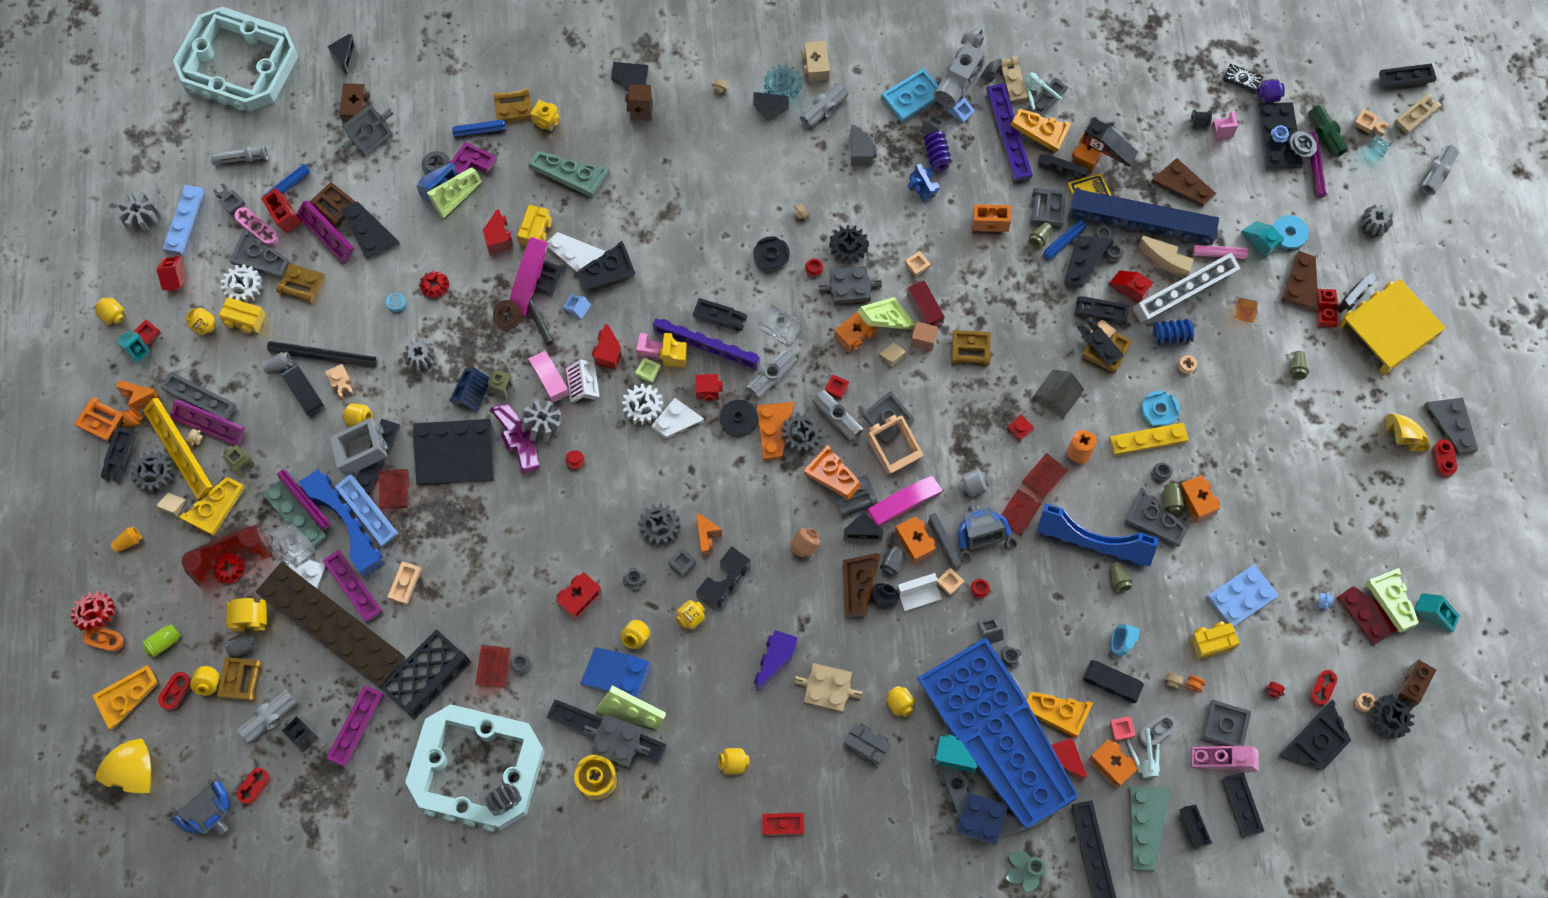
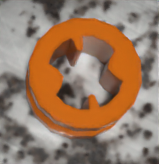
[1185,675,1206,693]

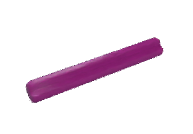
[1308,132,1327,198]
[277,469,330,530]

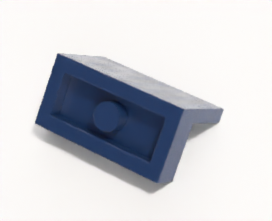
[449,367,490,412]

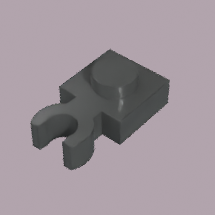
[213,183,246,216]

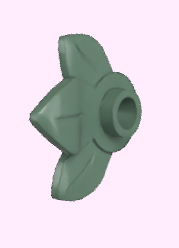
[1006,851,1046,893]

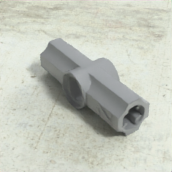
[800,83,848,128]
[1420,145,1459,195]
[747,349,798,399]
[812,390,863,441]
[238,689,297,744]

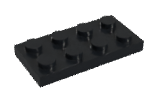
[1256,102,1303,169]

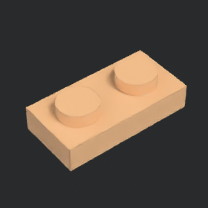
[387,561,422,605]

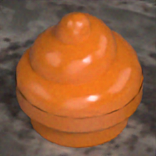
[122,408,143,427]

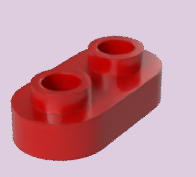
[1433,439,1458,478]
[158,672,191,711]

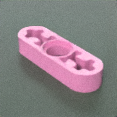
[234,207,279,247]

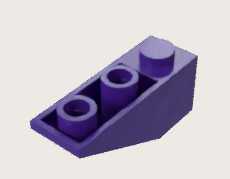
[754,630,798,691]

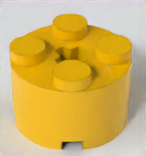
[226,598,267,633]
[574,755,617,800]

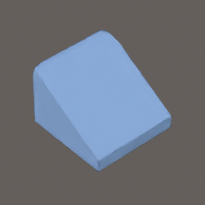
[948,97,975,123]
[562,294,591,319]

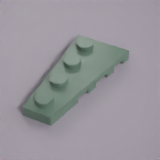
[529,151,610,197]
[263,470,327,551]
[1129,787,1171,871]

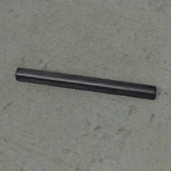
[267,341,378,367]

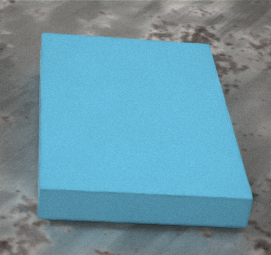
[881,68,939,122]

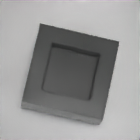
[668,548,696,576]

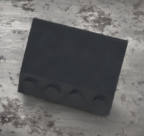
[413,419,494,485]

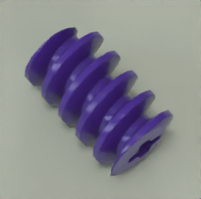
[923,132,952,173]

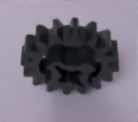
[829,225,869,264]
[1369,694,1415,739]

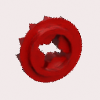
[419,270,449,298]
[213,553,245,584]

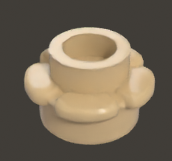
[711,78,728,93]
[793,203,810,220]
[186,429,203,447]
[1165,672,1184,688]

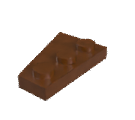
[1151,158,1216,207]
[1281,251,1319,312]
[843,553,881,618]

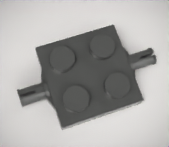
[341,104,394,155]
[819,266,882,304]
[583,714,651,767]

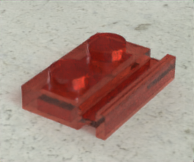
[1022,453,1068,499]
[379,469,409,509]
[1001,489,1042,536]
[475,645,511,688]

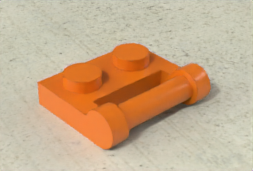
[74,397,124,442]

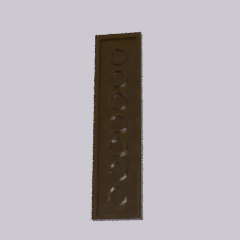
[255,561,406,689]

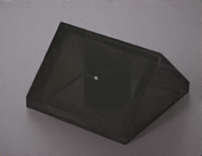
[1032,369,1084,419]

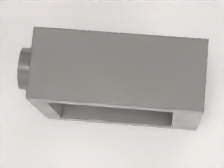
[330,418,387,476]

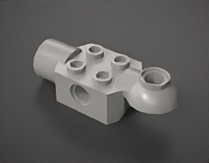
[934,28,986,108]

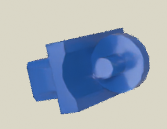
[908,164,940,202]

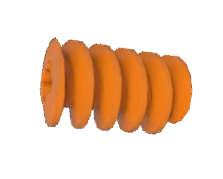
[1067,430,1097,464]

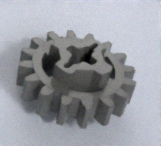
[781,412,823,454]
[130,451,174,493]
[638,503,681,546]

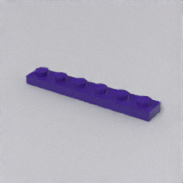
[986,83,1033,182]
[653,318,760,371]

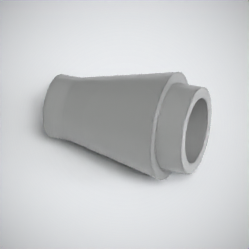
[262,352,293,373]

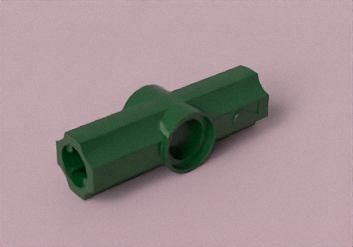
[1308,105,1349,158]

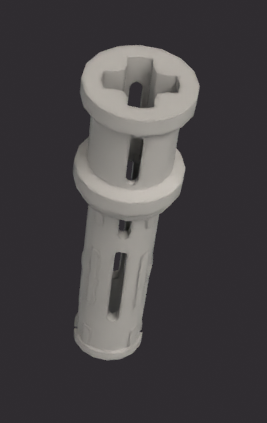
[211,144,269,165]

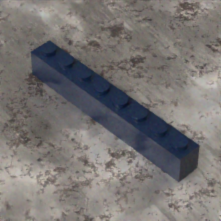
[1068,189,1220,245]

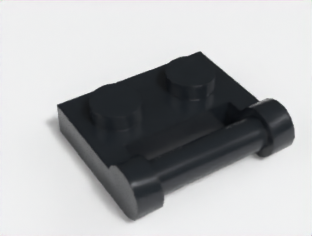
[535,260,566,295]

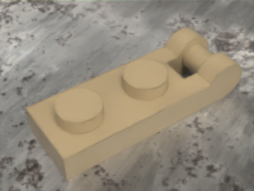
[1000,56,1028,104]
[1394,93,1442,134]

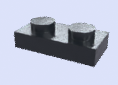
[1179,804,1212,849]

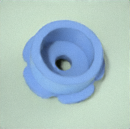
[1271,125,1289,143]
[1319,592,1333,611]

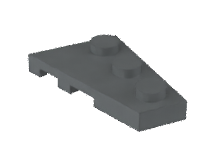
[230,229,290,278]
[1424,397,1478,455]
[1125,487,1188,547]

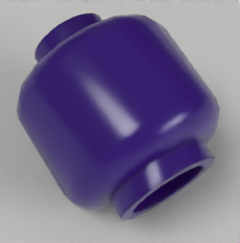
[1257,79,1285,103]

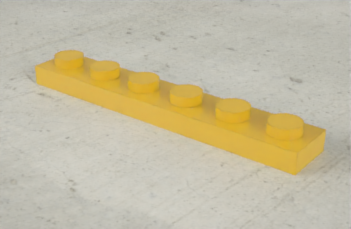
[143,398,213,500]

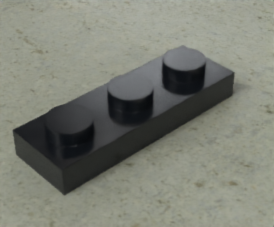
[1379,63,1437,89]
[1223,772,1265,838]

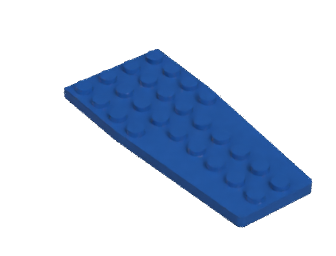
[917,637,1078,829]

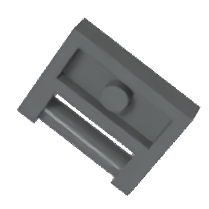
[1030,188,1066,227]
[831,474,878,518]

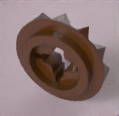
[493,300,522,330]

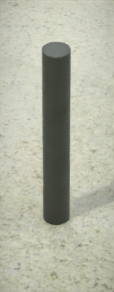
[528,297,553,345]

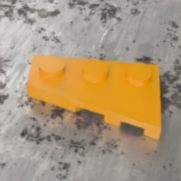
[1010,109,1071,152]
[92,665,158,731]
[1026,692,1093,739]

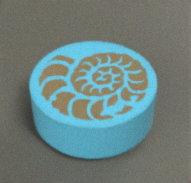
[386,293,406,312]

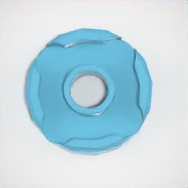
[1273,215,1309,250]
[1141,391,1180,427]

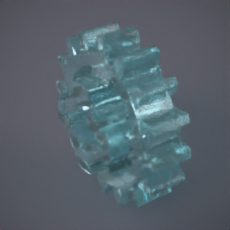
[764,64,802,99]

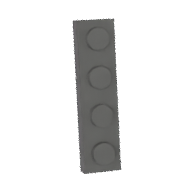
[160,372,237,420]

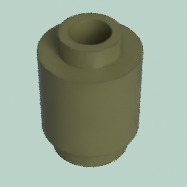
[1162,483,1184,514]

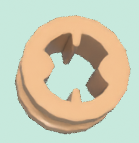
[1178,355,1197,374]
[1355,693,1376,713]

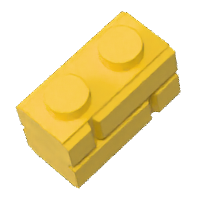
[517,204,552,246]
[219,297,266,334]
[1190,622,1240,660]

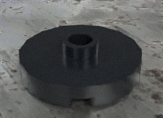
[753,236,790,272]
[720,400,758,437]

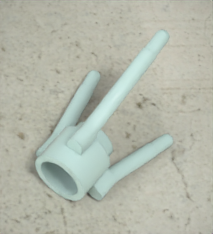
[1024,72,1062,110]
[1126,728,1160,778]

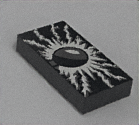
[1223,63,1263,93]

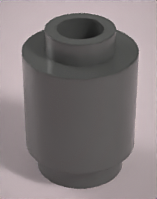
[880,546,906,577]
[224,632,256,658]

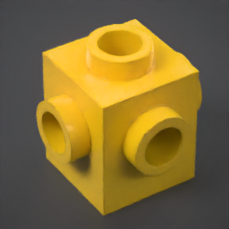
[530,100,560,131]

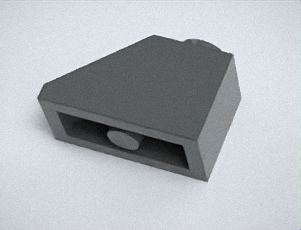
[850,125,877,165]

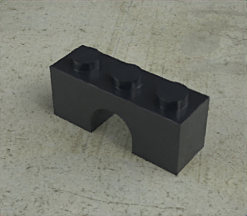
[696,546,751,611]

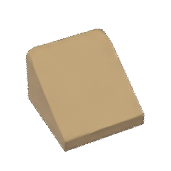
[879,343,906,368]
[156,493,186,517]

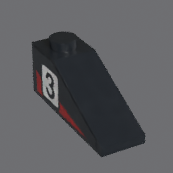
[1082,118,1138,167]

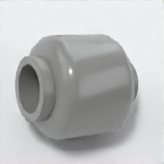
[960,469,990,497]

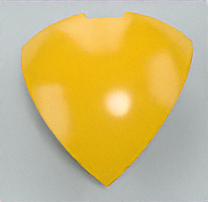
[1386,413,1430,451]
[95,739,151,793]

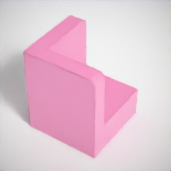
[1212,111,1238,139]
[636,333,663,361]

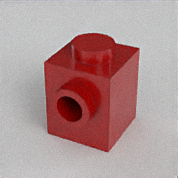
[695,374,723,401]

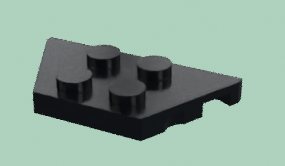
[1280,699,1351,770]

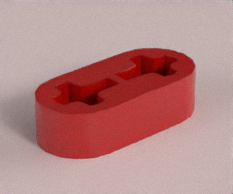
[1309,670,1338,707]
[236,768,270,805]

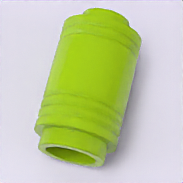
[142,624,181,657]

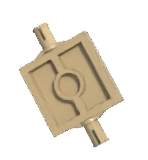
[794,663,862,712]

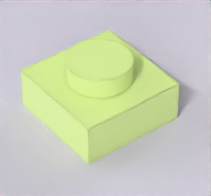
[635,357,661,383]

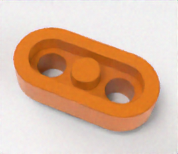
[82,627,124,652]

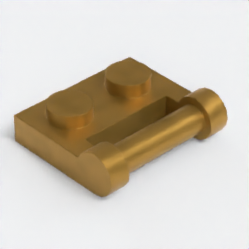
[493,88,532,123]
[276,263,325,303]
[952,330,991,366]
[217,657,262,702]

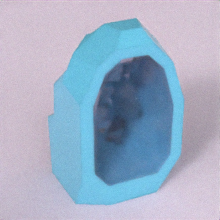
[1111,624,1140,657]

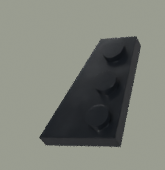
[1064,235,1114,288]
[576,240,635,290]

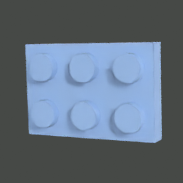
[1207,564,1279,627]

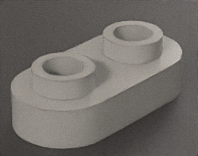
[1139,714,1177,747]

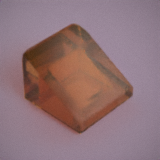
[1236,298,1258,322]

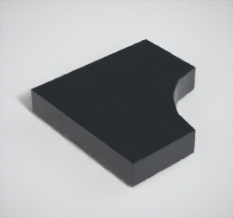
[611,62,649,91]

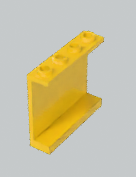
[1340,279,1446,375]

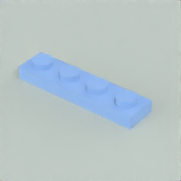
[163,185,204,255]
[335,474,398,546]

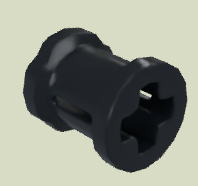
[1191,109,1212,127]

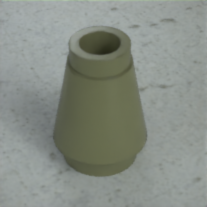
[1028,222,1052,249]
[1290,351,1309,380]
[1110,562,1132,593]

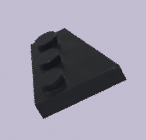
[341,201,399,258]

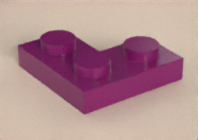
[449,142,497,175]

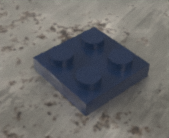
[956,792,1008,846]

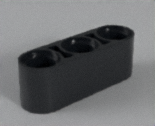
[280,363,324,416]
[1083,660,1144,703]

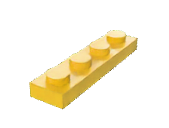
[1109,422,1189,456]

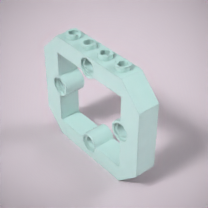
[173,7,298,111]
[405,704,545,832]

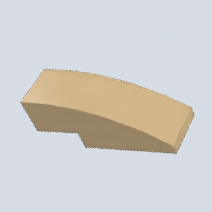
[1139,236,1194,279]

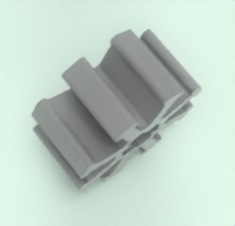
[117,192,159,233]
[521,400,561,442]

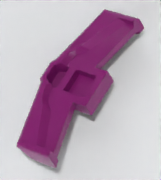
[489,404,540,475]

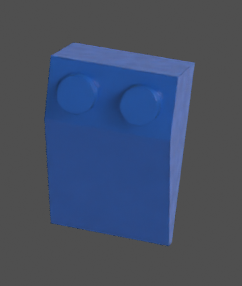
[580,647,651,699]

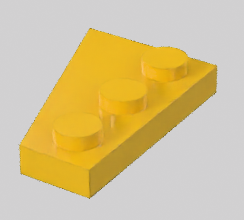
[179,477,245,536]

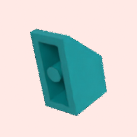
[1241,221,1285,258]
[116,330,151,363]
[1415,593,1460,632]
[935,735,977,773]

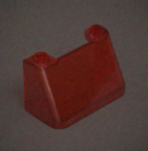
[182,523,273,587]

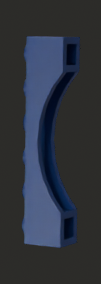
[299,469,383,578]
[1037,503,1158,567]

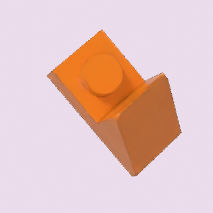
[116,380,160,411]
[696,514,722,557]

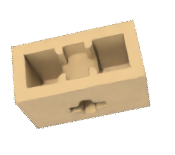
[801,41,830,82]

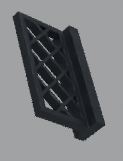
[380,629,472,720]

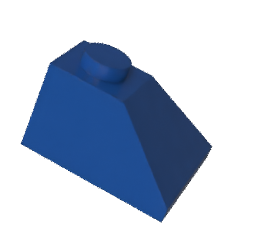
[416,163,458,206]

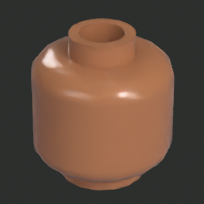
[791,528,820,558]

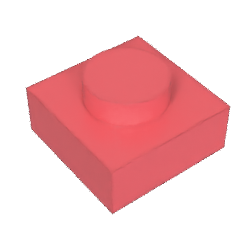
[1110,716,1136,741]

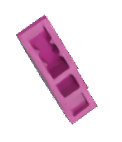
[509,237,549,316]
[867,476,942,526]

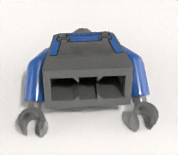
[957,504,1018,563]
[165,772,229,837]

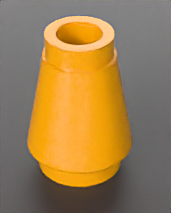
[110,526,142,553]

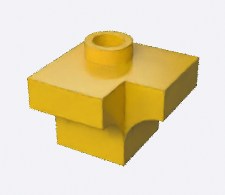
[660,333,687,367]

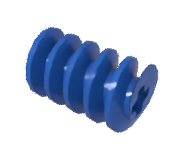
[1153,319,1194,345]

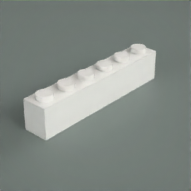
[1132,252,1240,323]

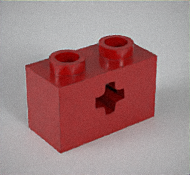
[261,188,301,234]
[556,572,602,621]

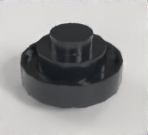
[871,583,900,608]

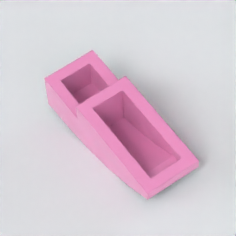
[528,351,569,403]

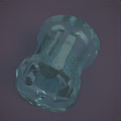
[1368,134,1392,157]

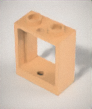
[865,415,924,475]

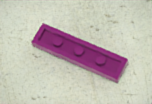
[296,201,354,263]
[170,399,245,445]
[322,550,383,623]
[326,685,384,768]

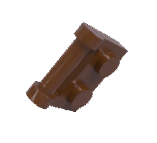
[310,182,355,228]

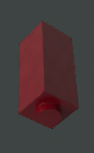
[907,280,945,329]

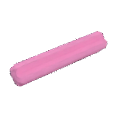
[1193,245,1248,259]

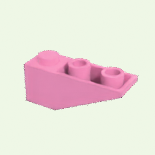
[1192,746,1259,772]

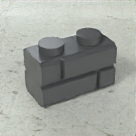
[843,723,891,768]

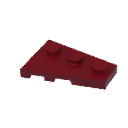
[1336,586,1398,646]

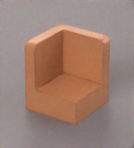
[911,322,938,351]

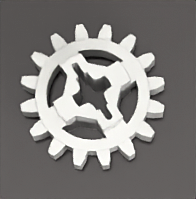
[220,264,263,303]
[622,384,663,425]

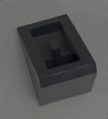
[327,34,356,74]
[753,92,789,122]
[843,512,883,540]
[282,716,318,752]

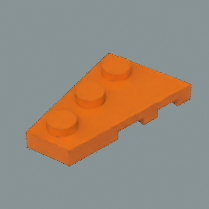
[757,401,795,461]

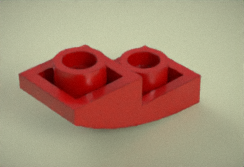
[1317,289,1339,328]

